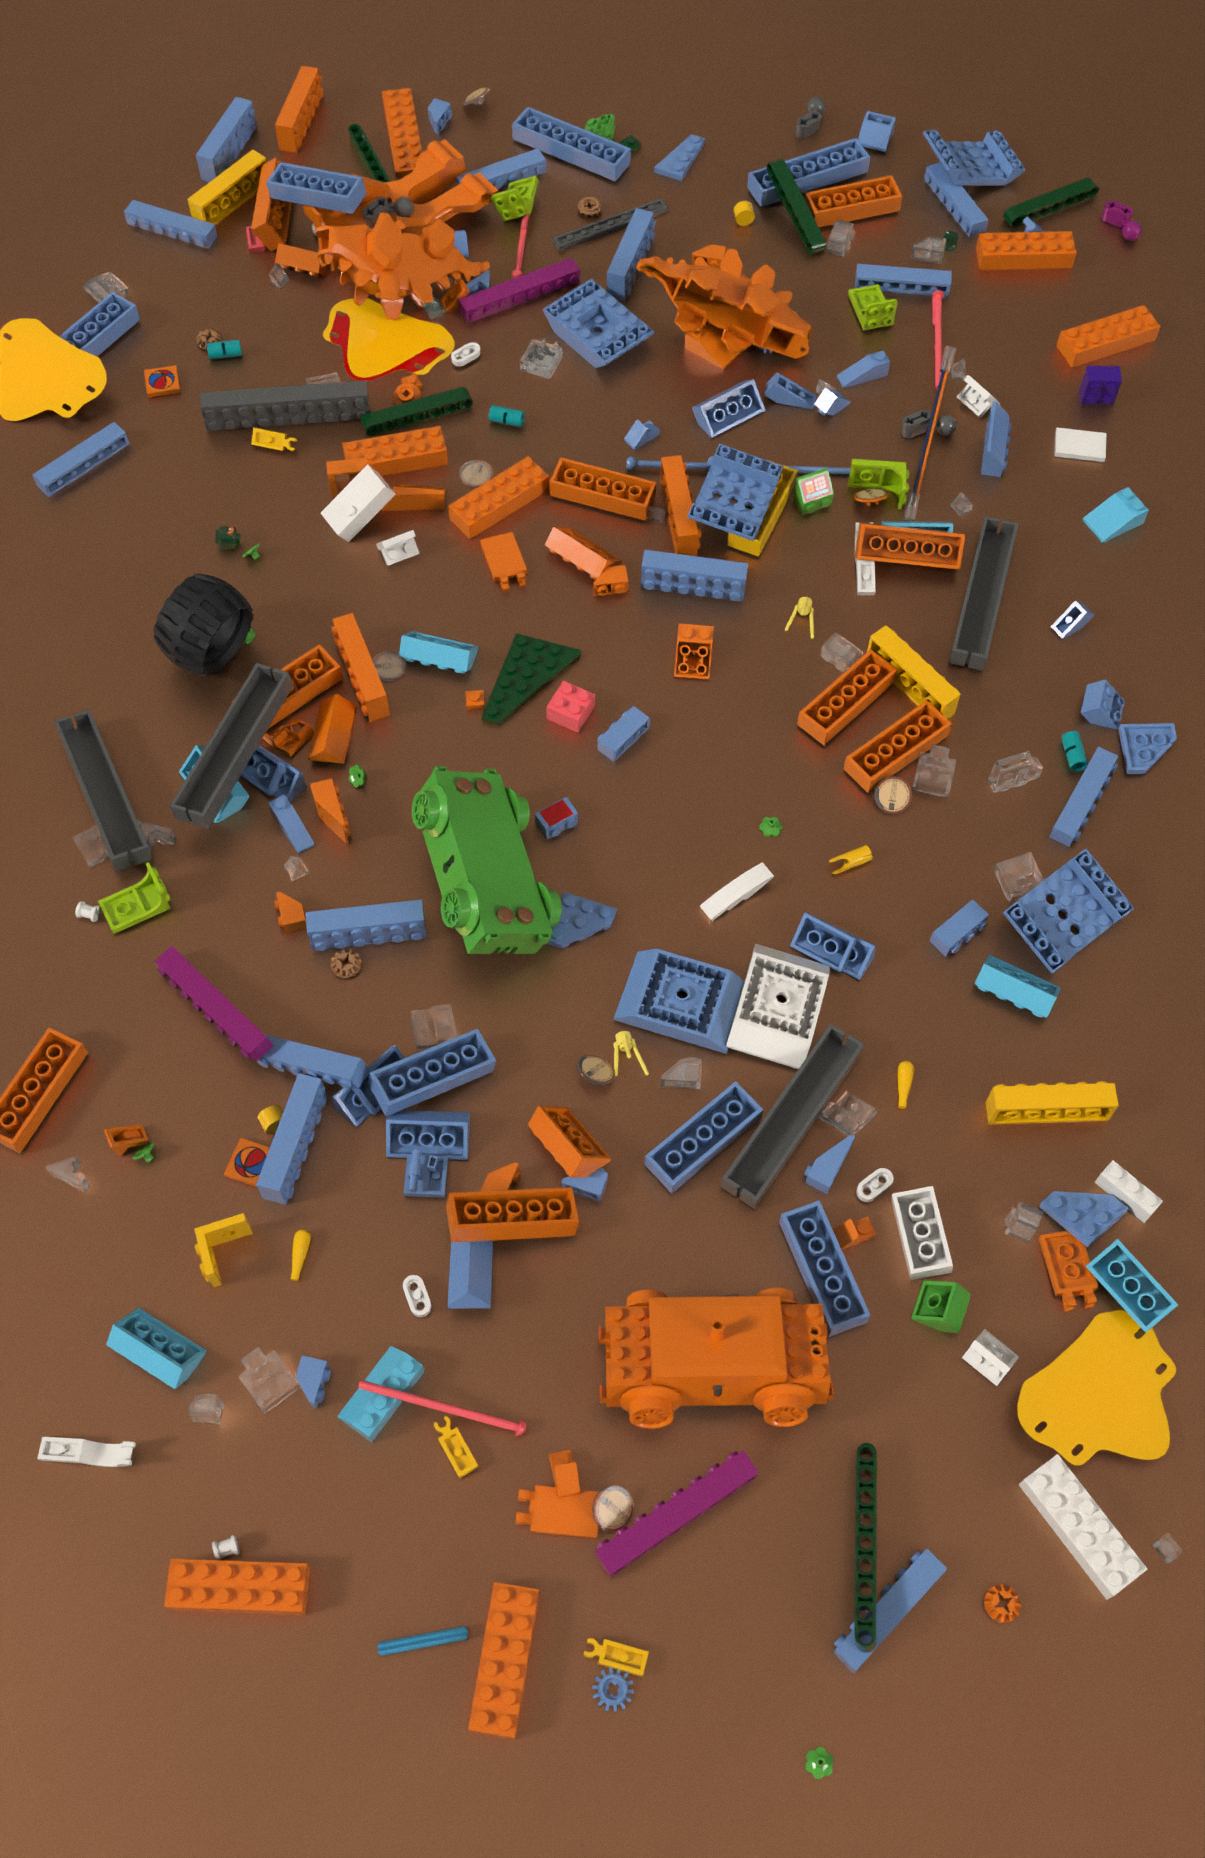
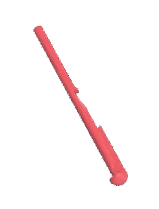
[511,215,529,279]
[932,290,944,389]
[358,1380,526,1436]

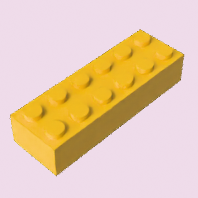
[187,150,267,225]
[727,460,798,557]
[867,625,961,720]
[985,1081,1119,1124]

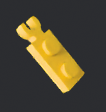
[251,428,298,451]
[434,1416,479,1479]
[584,1638,649,1677]

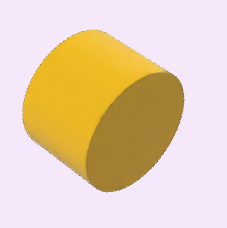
[734,201,755,226]
[257,1105,283,1134]

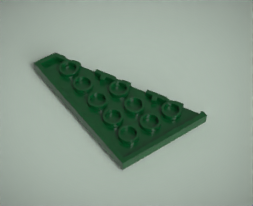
[482,633,581,726]

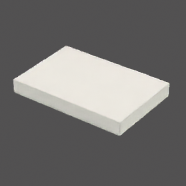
[1054,428,1106,462]

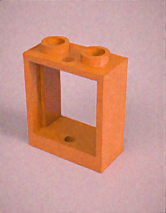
[326,457,372,497]

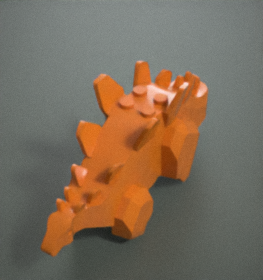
[315,212,490,320]
[636,249,812,359]

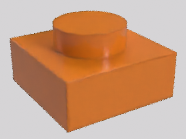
[401,373,422,394]
[465,690,485,710]

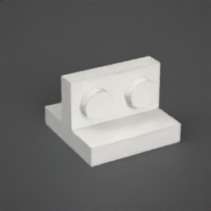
[957,375,1000,418]
[376,530,420,566]
[962,1329,1019,1386]

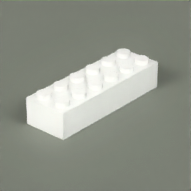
[1018,1454,1147,1600]

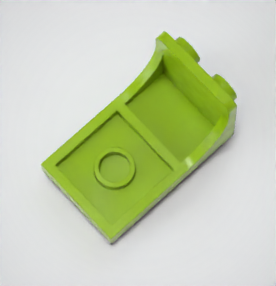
[491,176,538,221]
[848,284,898,330]
[848,459,909,510]
[98,862,171,934]

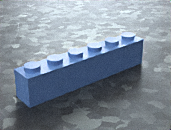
[456,148,546,189]
[924,162,988,237]
[124,200,218,249]
[855,264,952,297]
[32,422,129,497]
[1049,747,1118,847]
[257,1034,369,1089]
[833,1549,948,1673]

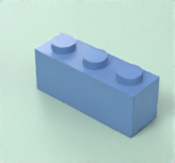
[597,706,650,762]
[930,899,989,957]

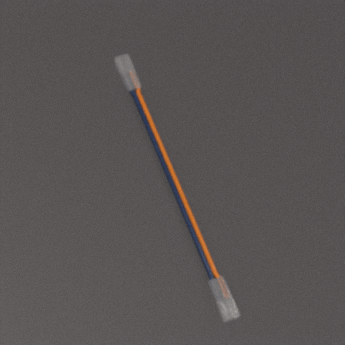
[903,346,956,521]

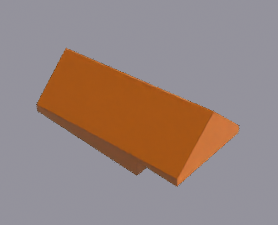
[380,484,446,511]
[308,693,356,764]

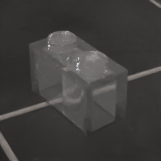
[826,220,855,257]
[820,632,863,672]
[1003,1202,1043,1243]

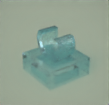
[424,297,445,320]

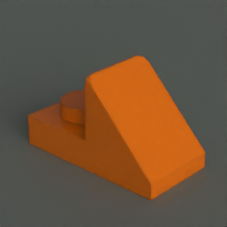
[439,278,470,313]
[104,1124,149,1156]
[833,1217,876,1250]
[549,1450,580,1498]

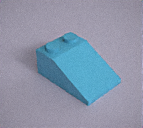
[1083,487,1149,543]

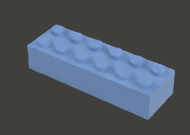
[196,97,257,182]
[266,162,367,214]
[607,208,655,301]
[59,292,140,356]
[641,550,748,602]
[306,900,427,951]
[368,1028,496,1117]
[256,1073,328,1205]
[644,1081,763,1194]
[779,1200,871,1337]

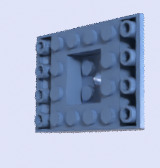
[543,279,654,368]
[614,948,745,1054]

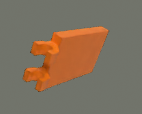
[480,532,527,591]
[1038,1231,1098,1312]
[515,1485,601,1539]

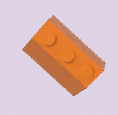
[275,243,330,276]

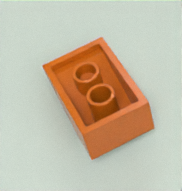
[685,321,742,370]

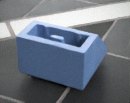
[858,111,896,152]
[1081,679,1125,730]

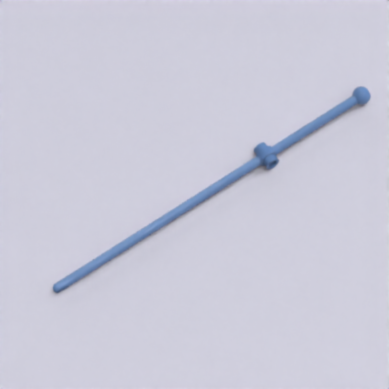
[626,456,850,475]

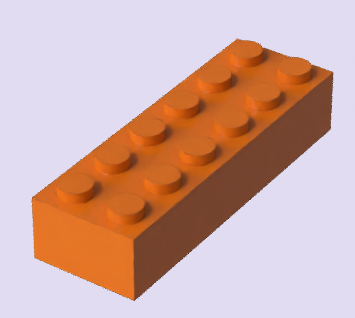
[275,66,324,153]
[251,158,292,251]
[804,175,902,227]
[976,231,1076,270]
[1056,305,1160,368]
[342,426,448,480]
[660,455,701,556]
[448,456,550,539]
[549,457,656,521]
[855,522,965,569]
[331,613,390,722]
[231,644,343,729]
[797,649,898,746]
[843,700,952,793]
[0,1028,88,1153]
[446,1187,579,1243]
[164,1559,310,1615]
[468,1582,540,1740]

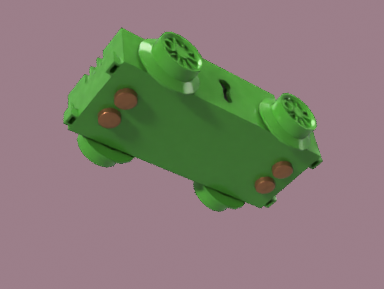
[412,766,562,954]

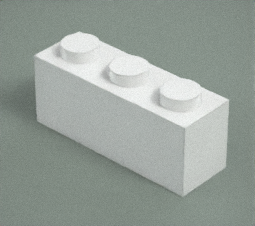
[1095,1160,1163,1223]

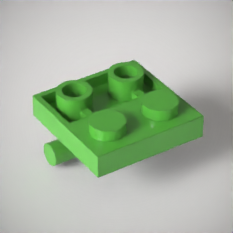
[584,113,616,141]

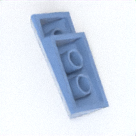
[241,745,307,803]
[790,912,876,980]
[332,1045,404,1127]
[448,1240,493,1309]

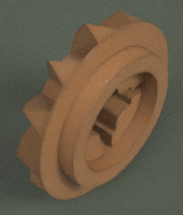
[578,197,602,217]
[196,328,222,349]
[330,949,362,978]

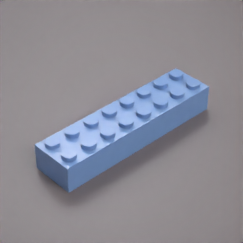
[512,107,631,181]
[747,138,870,207]

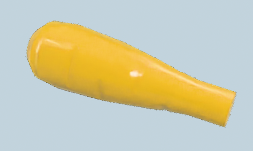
[898,1061,914,1109]
[291,1230,311,1281]

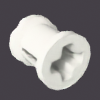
[75,901,101,922]
[212,1534,240,1561]

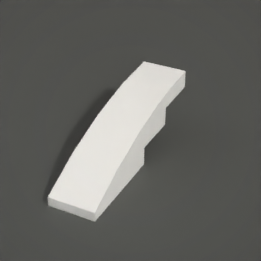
[700,862,775,921]

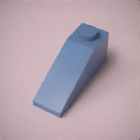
[837,351,890,388]
[764,372,817,410]
[268,794,315,854]
[804,1134,855,1194]

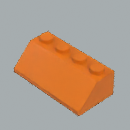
[545,526,622,580]
[528,1106,611,1178]

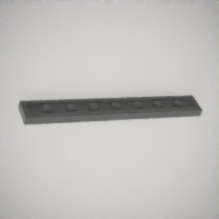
[553,198,668,252]

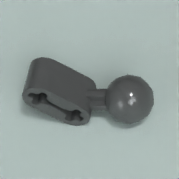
[794,97,825,139]
[363,197,414,228]
[901,410,957,438]

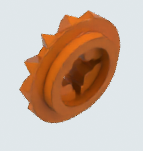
[984,1584,1022,1623]

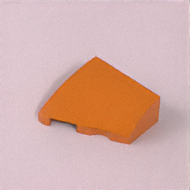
[263,719,314,757]

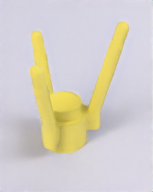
[785,597,814,639]
[613,1031,649,1076]

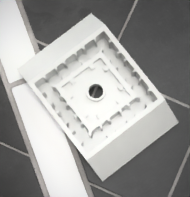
[726,944,830,1069]

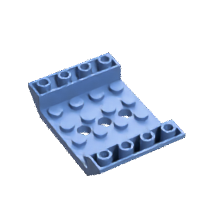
[923,130,1026,185]
[687,444,783,541]
[1002,848,1134,974]

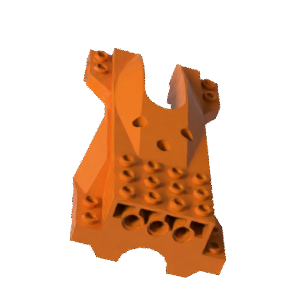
[302,139,499,241]

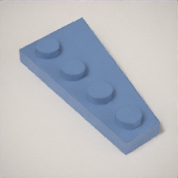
[654,134,705,181]

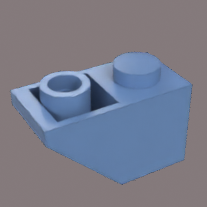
[428,98,452,134]
[296,1355,331,1408]

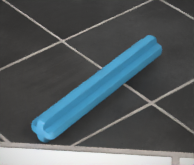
[378,1626,469,1656]

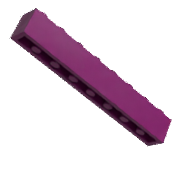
[458,258,580,323]
[154,946,274,1062]
[595,1450,759,1578]

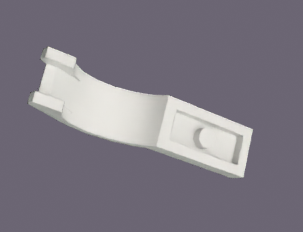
[855,522,875,595]
[37,1437,136,1467]

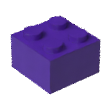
[1079,366,1122,405]

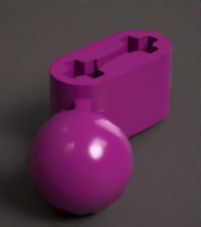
[1101,201,1142,241]

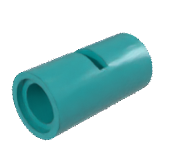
[207,339,242,360]
[489,405,525,428]
[1061,731,1088,771]

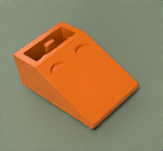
[674,624,714,680]
[310,778,351,844]

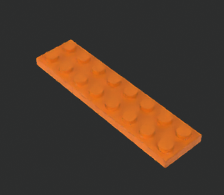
[382,88,422,177]

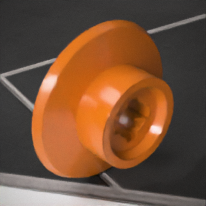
[393,383,422,405]

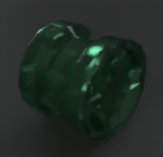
[941,231,958,252]

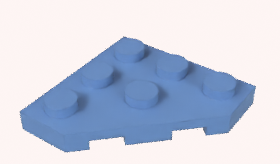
[1118,723,1177,774]
[547,892,617,949]
[1039,1191,1129,1248]

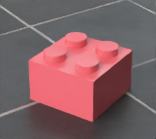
[546,681,595,733]

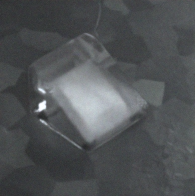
[269,263,289,288]

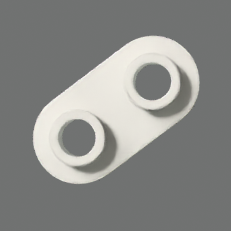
[451,342,481,366]
[856,1168,893,1202]
[403,1275,431,1317]

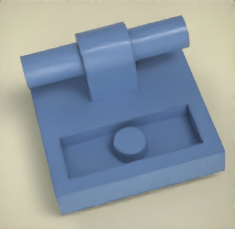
[404,1150,448,1198]

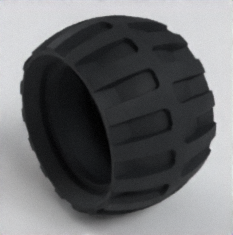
[153,573,253,676]

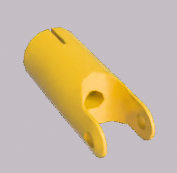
[829,845,873,874]

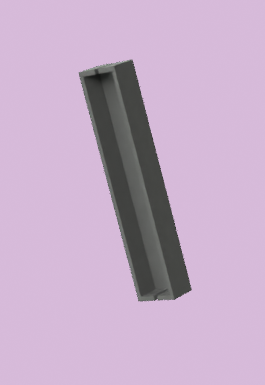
[200,381,371,431]
[949,516,1019,671]
[170,663,293,829]
[54,709,152,872]
[720,1024,865,1209]

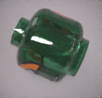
[215,526,241,549]

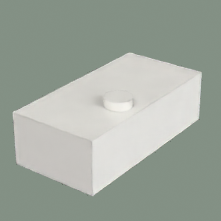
[321,464,396,542]
[892,1186,953,1280]

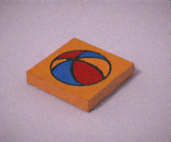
[144,365,181,398]
[224,1138,270,1187]

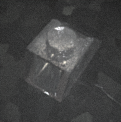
[911,236,946,264]
[660,1057,702,1089]
[188,1393,225,1426]

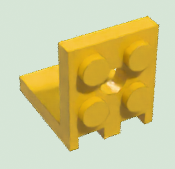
[194,1213,253,1288]

